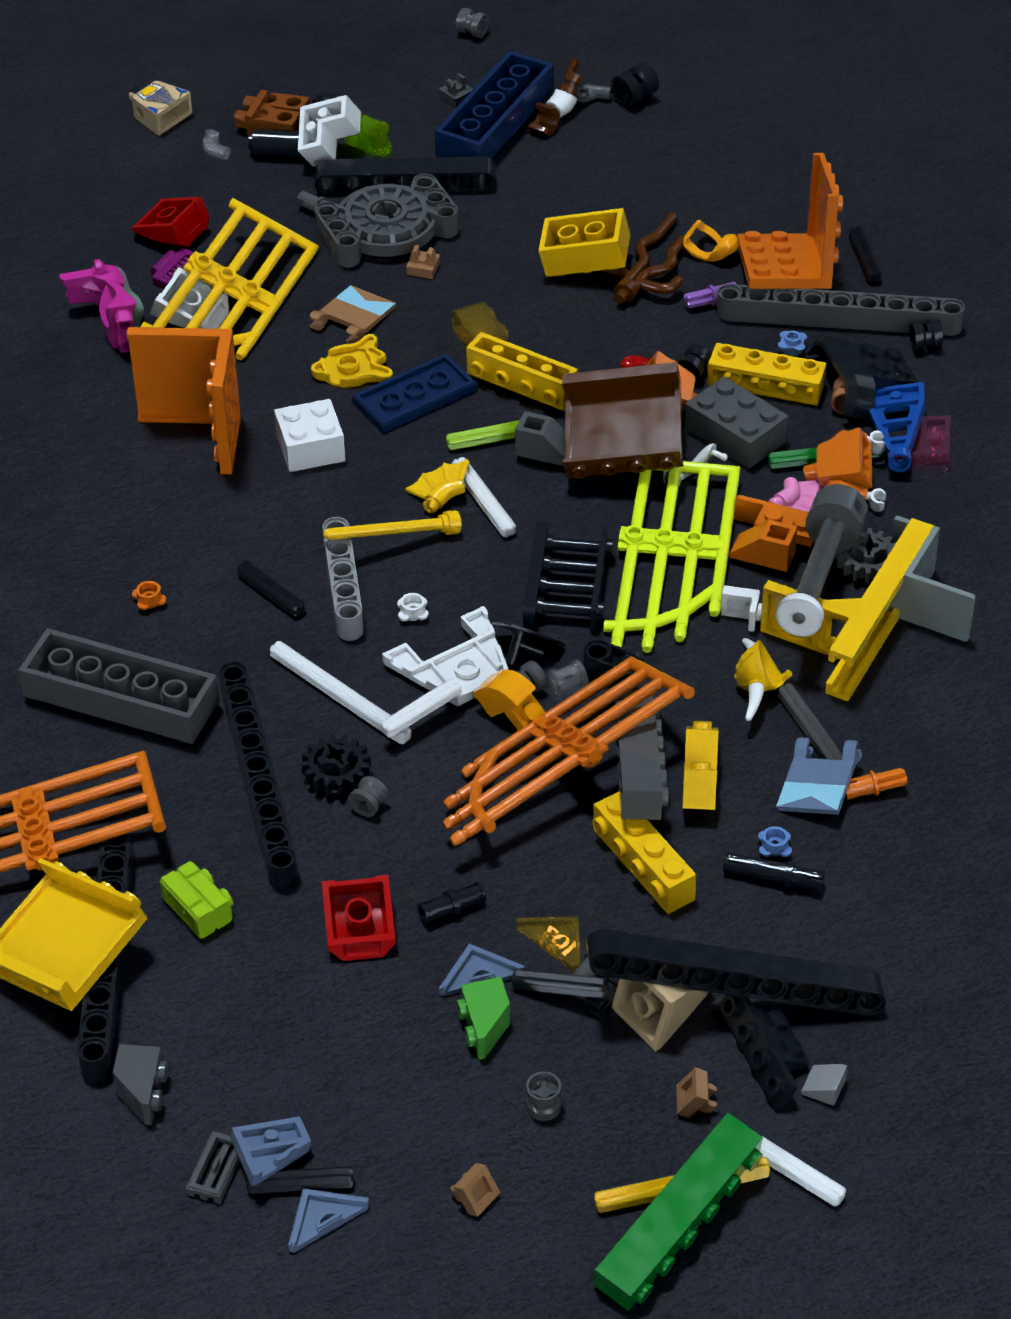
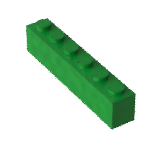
[593,1113,763,1311]

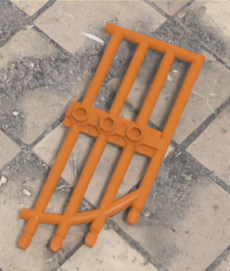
[442,656,695,846]
[0,750,166,873]

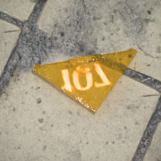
[516,916,581,972]

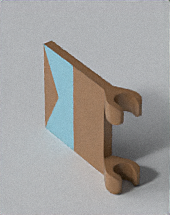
[310,285,396,344]

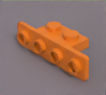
[734,495,814,547]

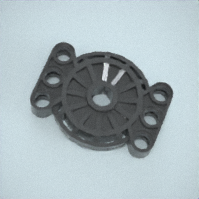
[314,173,459,268]

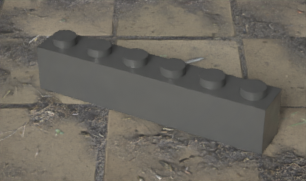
[614,690,669,820]

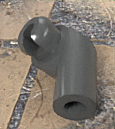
[576,84,612,103]

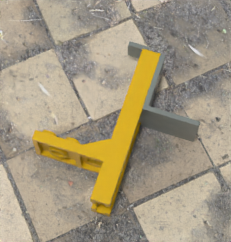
[760,516,975,701]

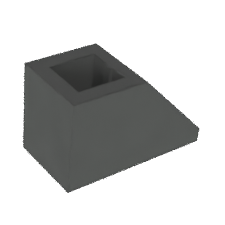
[515,411,565,466]
[113,1044,168,1125]

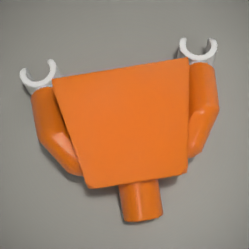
[803,427,886,512]

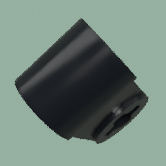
[582,639,644,686]

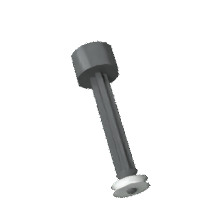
[776,484,869,637]

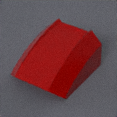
[131,197,209,247]
[322,875,396,961]

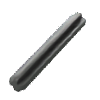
[778,683,843,760]

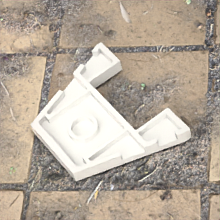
[382,606,509,707]

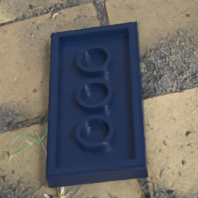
[352,353,478,433]

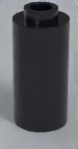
[248,129,304,158]

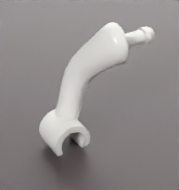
[663,443,728,486]

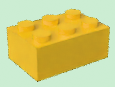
[538,208,630,277]

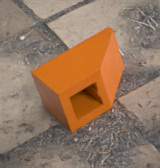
[729,519,798,572]

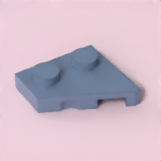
[231,1116,311,1186]

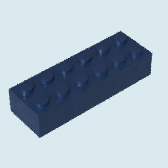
[435,51,554,159]

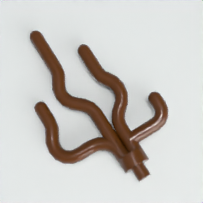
[600,213,685,304]

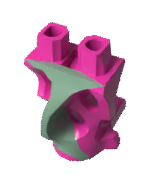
[59,259,144,353]

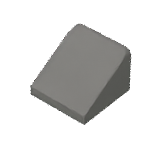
[801,1064,847,1106]

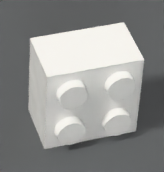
[274,399,345,472]

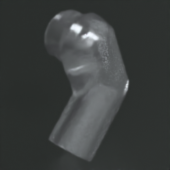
[202,129,231,160]

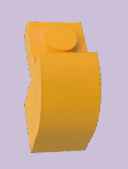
[472,669,546,730]

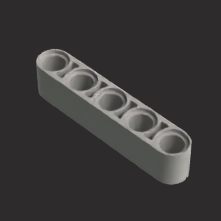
[322,517,364,641]

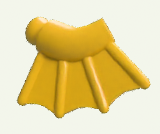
[405,459,470,514]

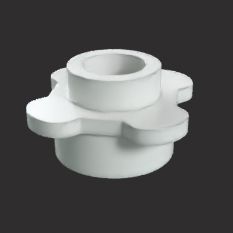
[397,593,428,621]

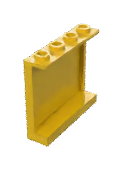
[0,858,148,1012]

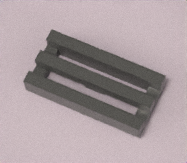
[186,1131,240,1204]

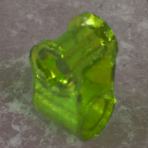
[343,114,392,156]

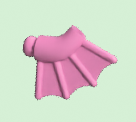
[768,477,823,512]

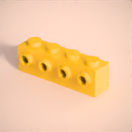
[466,332,578,411]
[707,343,827,406]
[592,792,697,914]

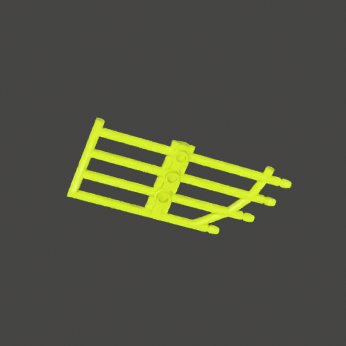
[603,461,741,653]

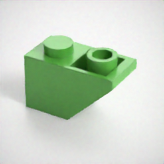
[456,976,510,1060]

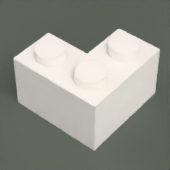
[298,95,361,167]

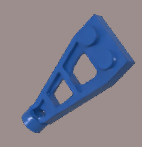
[869,382,926,472]

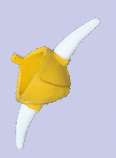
[734,638,792,721]

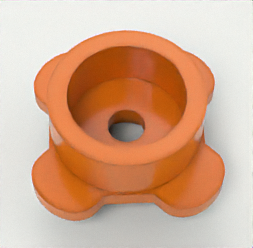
[132,581,166,610]

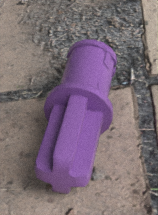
[684,281,736,308]

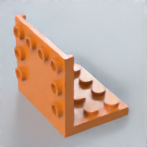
[737,153,843,289]
[126,327,241,475]

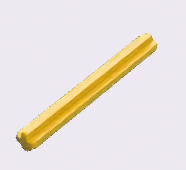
[594,1157,770,1213]

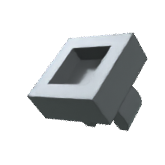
[439,73,473,108]

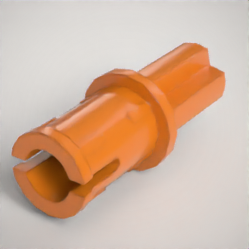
[845,768,907,800]

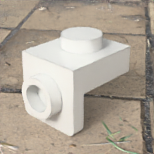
[721,585,762,632]

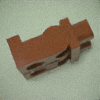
[234,90,310,137]

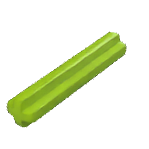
[446,420,520,451]

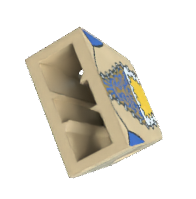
[129,81,193,136]

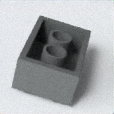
[684,376,789,469]

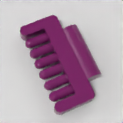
[150,248,194,288]

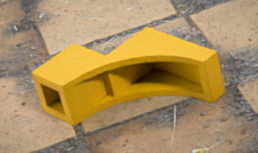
[683,721,719,810]

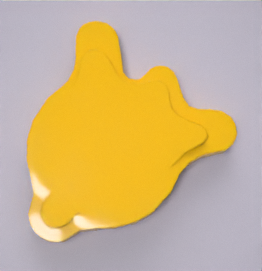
[311,334,393,388]

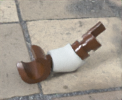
[528,58,583,136]

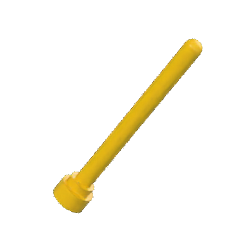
[323,510,462,540]

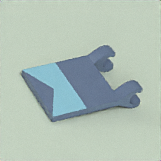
[776,738,862,815]

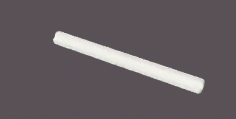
[270,641,412,744]

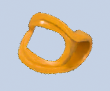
[683,220,739,262]

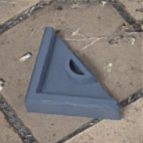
[439,943,525,997]
[288,1188,369,1253]

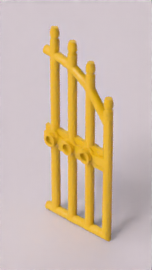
[141,198,320,360]

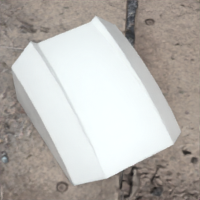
[150,267,229,329]

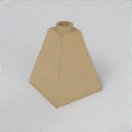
[611,979,708,1052]

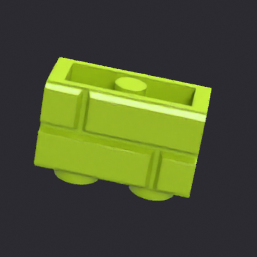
[159,861,233,939]

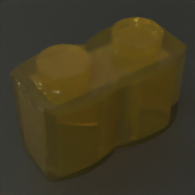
[452,302,508,347]

